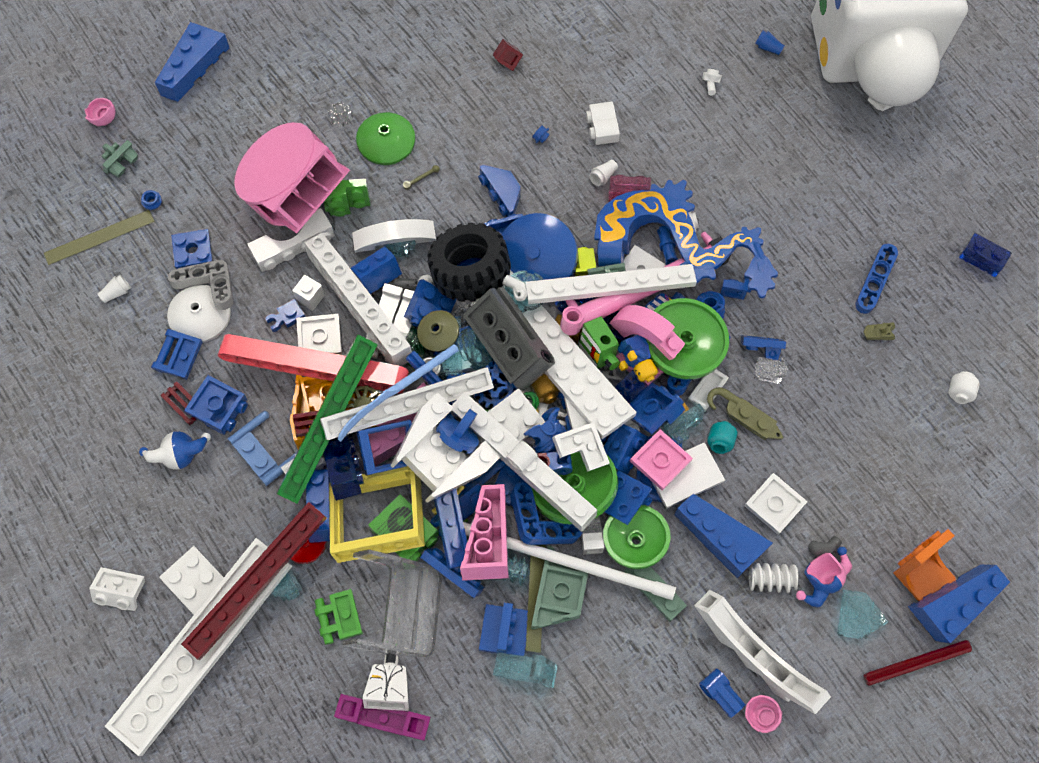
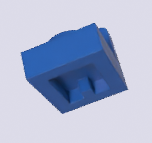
[720,277,751,300]

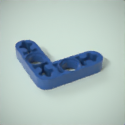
[510,482,582,545]

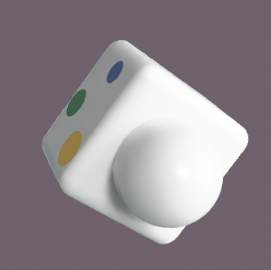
[811,0,968,106]

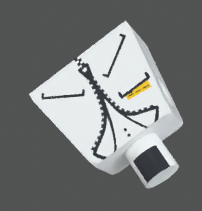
[363,654,409,711]

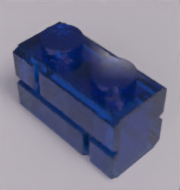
[959,233,1012,277]

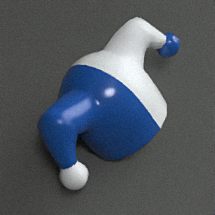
[139,431,211,470]

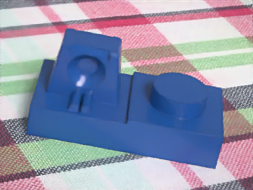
[740,335,786,360]

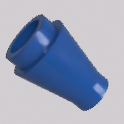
[755,30,785,56]

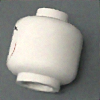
[948,371,980,404]

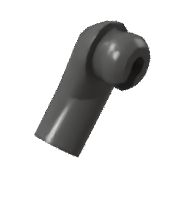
[808,536,842,556]

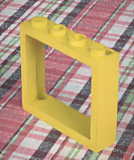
[329,466,425,563]

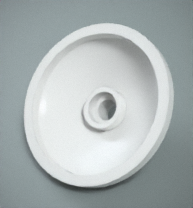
[167,285,231,343]

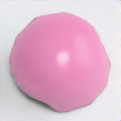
[84,98,115,127]
[745,695,782,733]

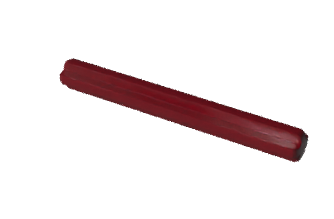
[864,640,972,686]

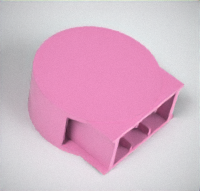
[234,122,350,234]

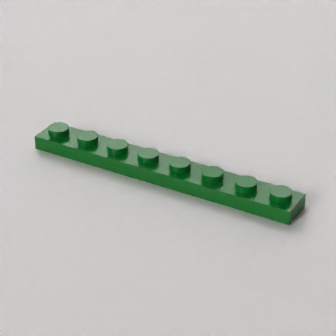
[276,334,378,504]

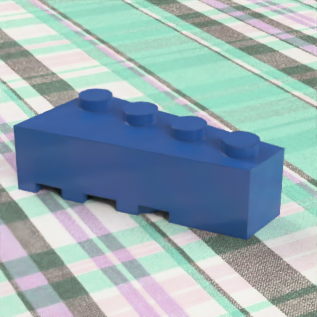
[674,494,773,578]

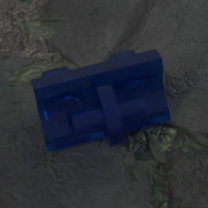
[615,370,648,404]

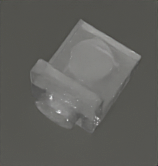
[754,357,788,384]

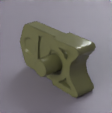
[863,322,895,340]

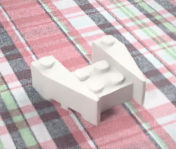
[391,392,501,503]

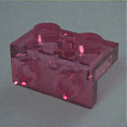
[608,175,651,202]

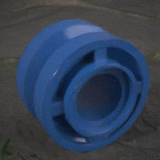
[696,291,725,319]

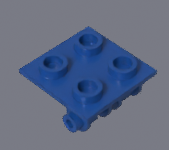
[605,470,652,525]

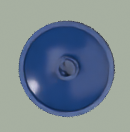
[502,213,578,283]

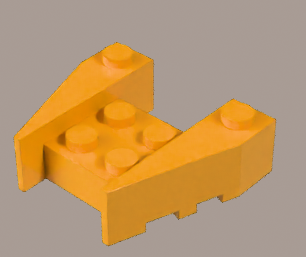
[290,375,377,450]

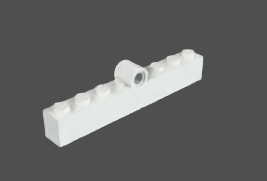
[451,392,597,532]

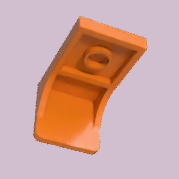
[893,529,956,601]

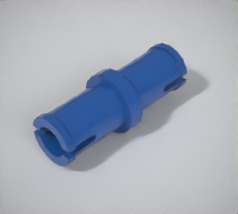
[657,226,678,265]

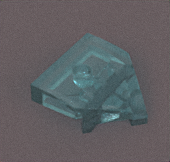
[837,589,888,639]

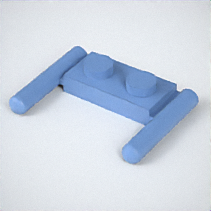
[227,411,298,486]

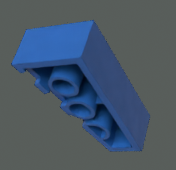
[155,22,230,102]
[908,564,1010,643]

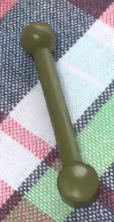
[403,165,440,190]

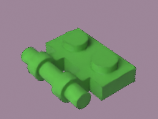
[314,589,363,645]

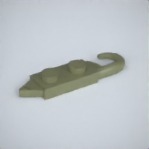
[707,387,783,441]

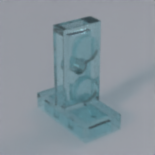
[493,652,558,688]

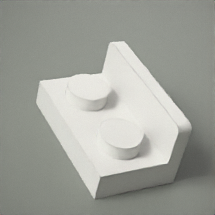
[89,567,145,611]

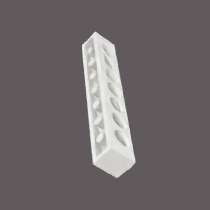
[304,233,411,366]

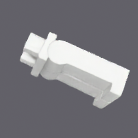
[366,283,415,363]

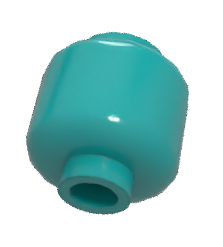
[707,421,738,454]

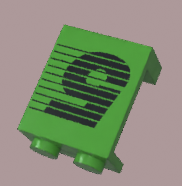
[368,494,439,566]

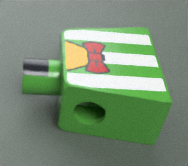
[578,317,620,370]

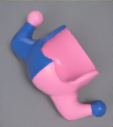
[796,547,852,608]

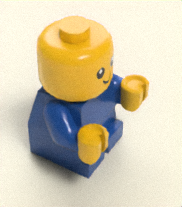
[618,335,658,383]

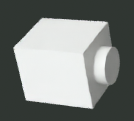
[292,275,325,311]

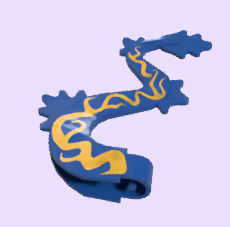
[594,180,778,298]

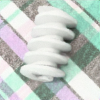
[749,562,798,593]

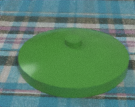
[645,298,729,379]
[530,451,618,524]

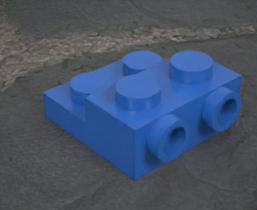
[403,279,457,332]
[184,375,248,435]
[630,382,685,434]

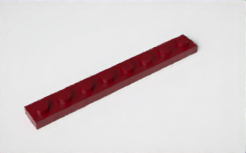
[181,502,327,660]

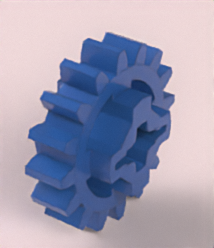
[474,364,518,409]

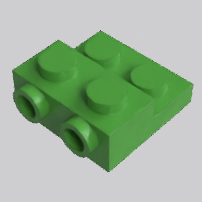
[324,179,370,217]

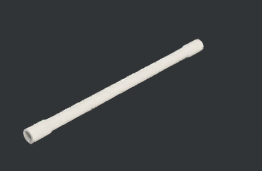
[463,522,676,600]

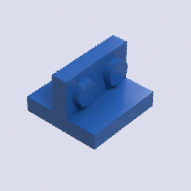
[479,603,528,658]

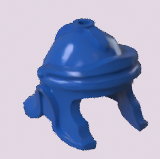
[523,407,567,454]

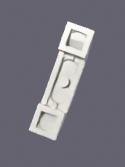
[352,219,436,253]

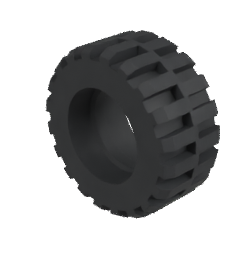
[427,223,511,302]

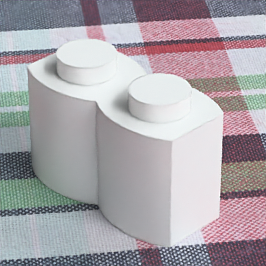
[586,102,620,145]

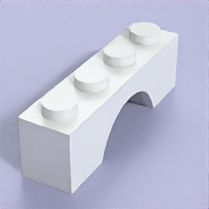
[248,208,335,272]

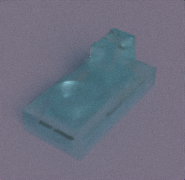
[663,404,704,444]

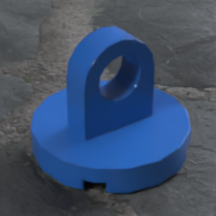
[436,409,479,453]

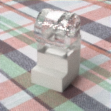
[581,515,604,555]

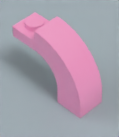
[610,305,685,361]

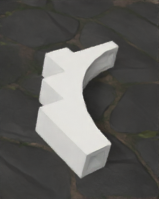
[694,590,831,714]

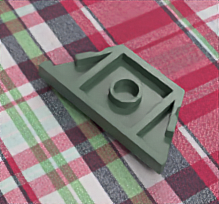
[531,545,588,629]

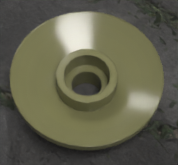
[417,310,459,352]

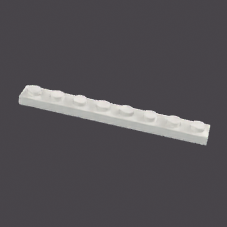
[525,264,697,304]
[320,367,494,440]

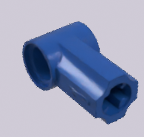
[699,668,746,718]

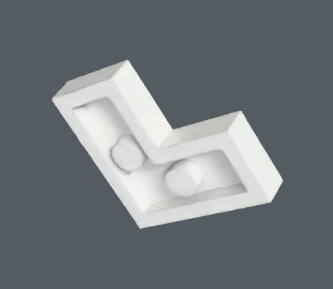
[552,422,609,472]

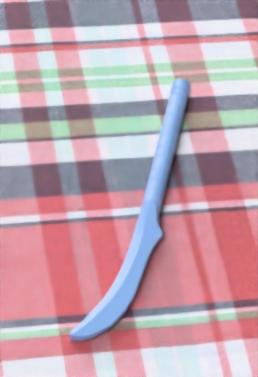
[338,344,459,442]

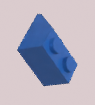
[350,247,402,294]

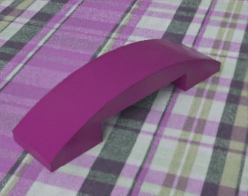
[334,694,431,741]

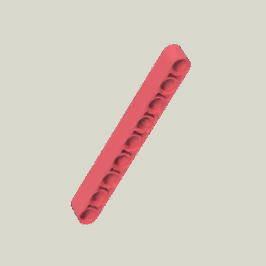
[218,334,409,394]

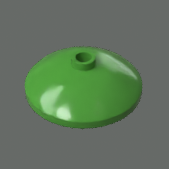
[356,112,415,165]
[603,505,671,569]

